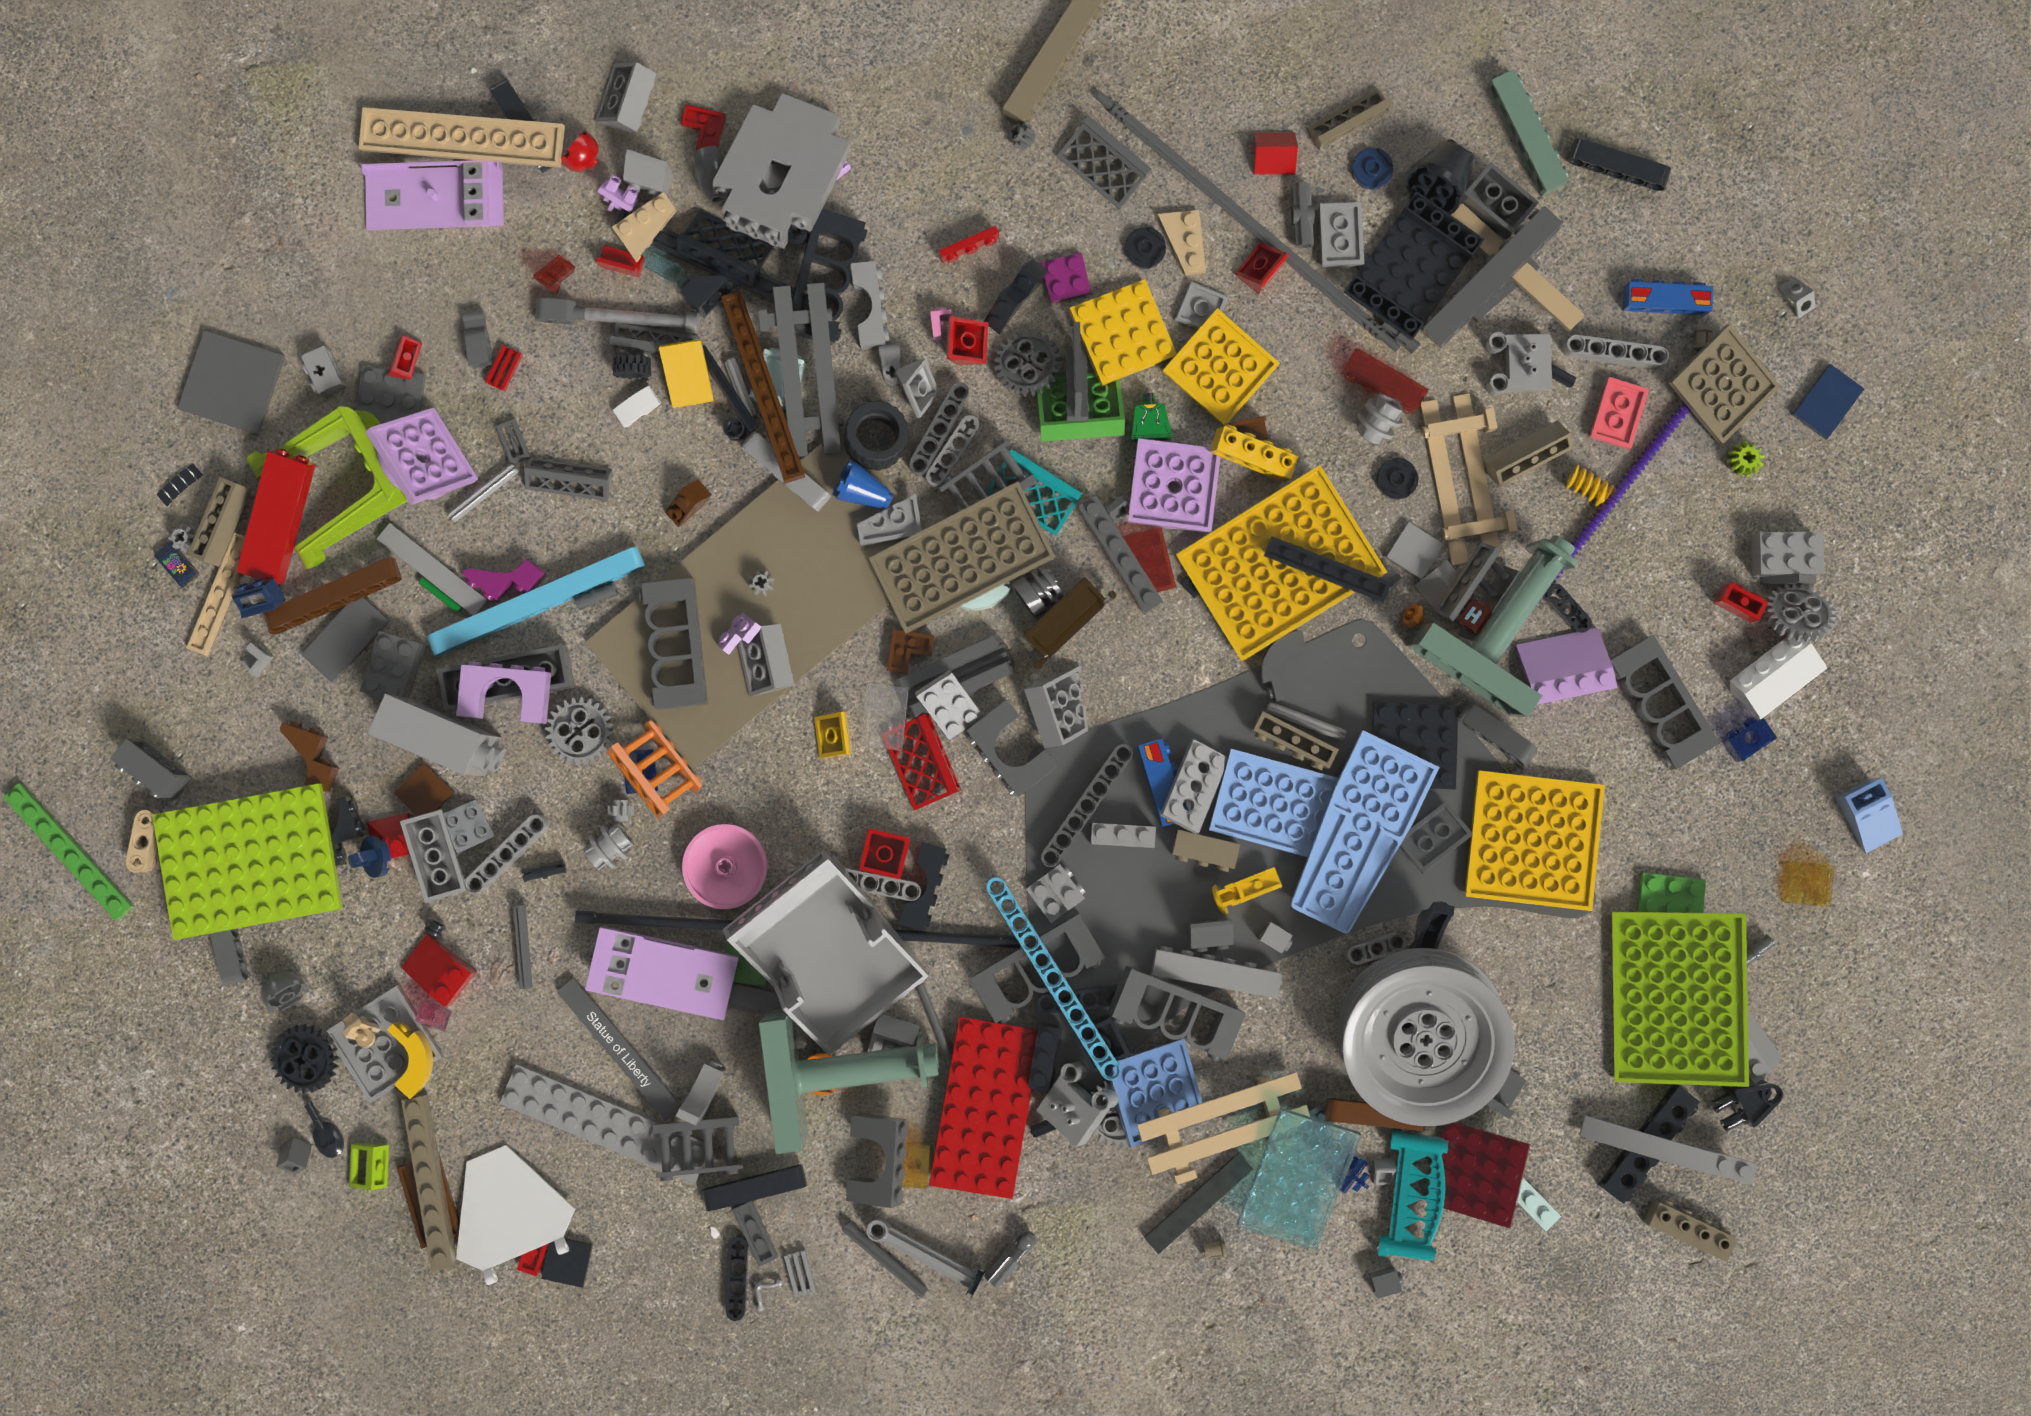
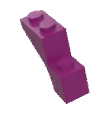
[462,559,547,601]

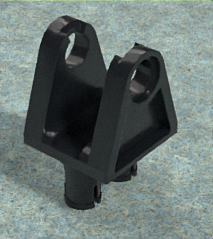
[1710,1079,1783,1132]

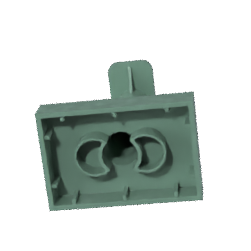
[1407,535,1578,717]
[759,1009,939,1154]

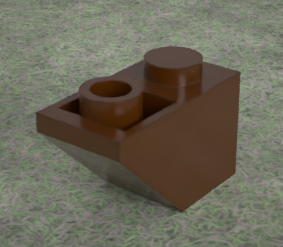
[665,479,712,527]

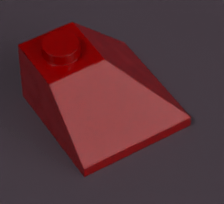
[367,813,410,860]

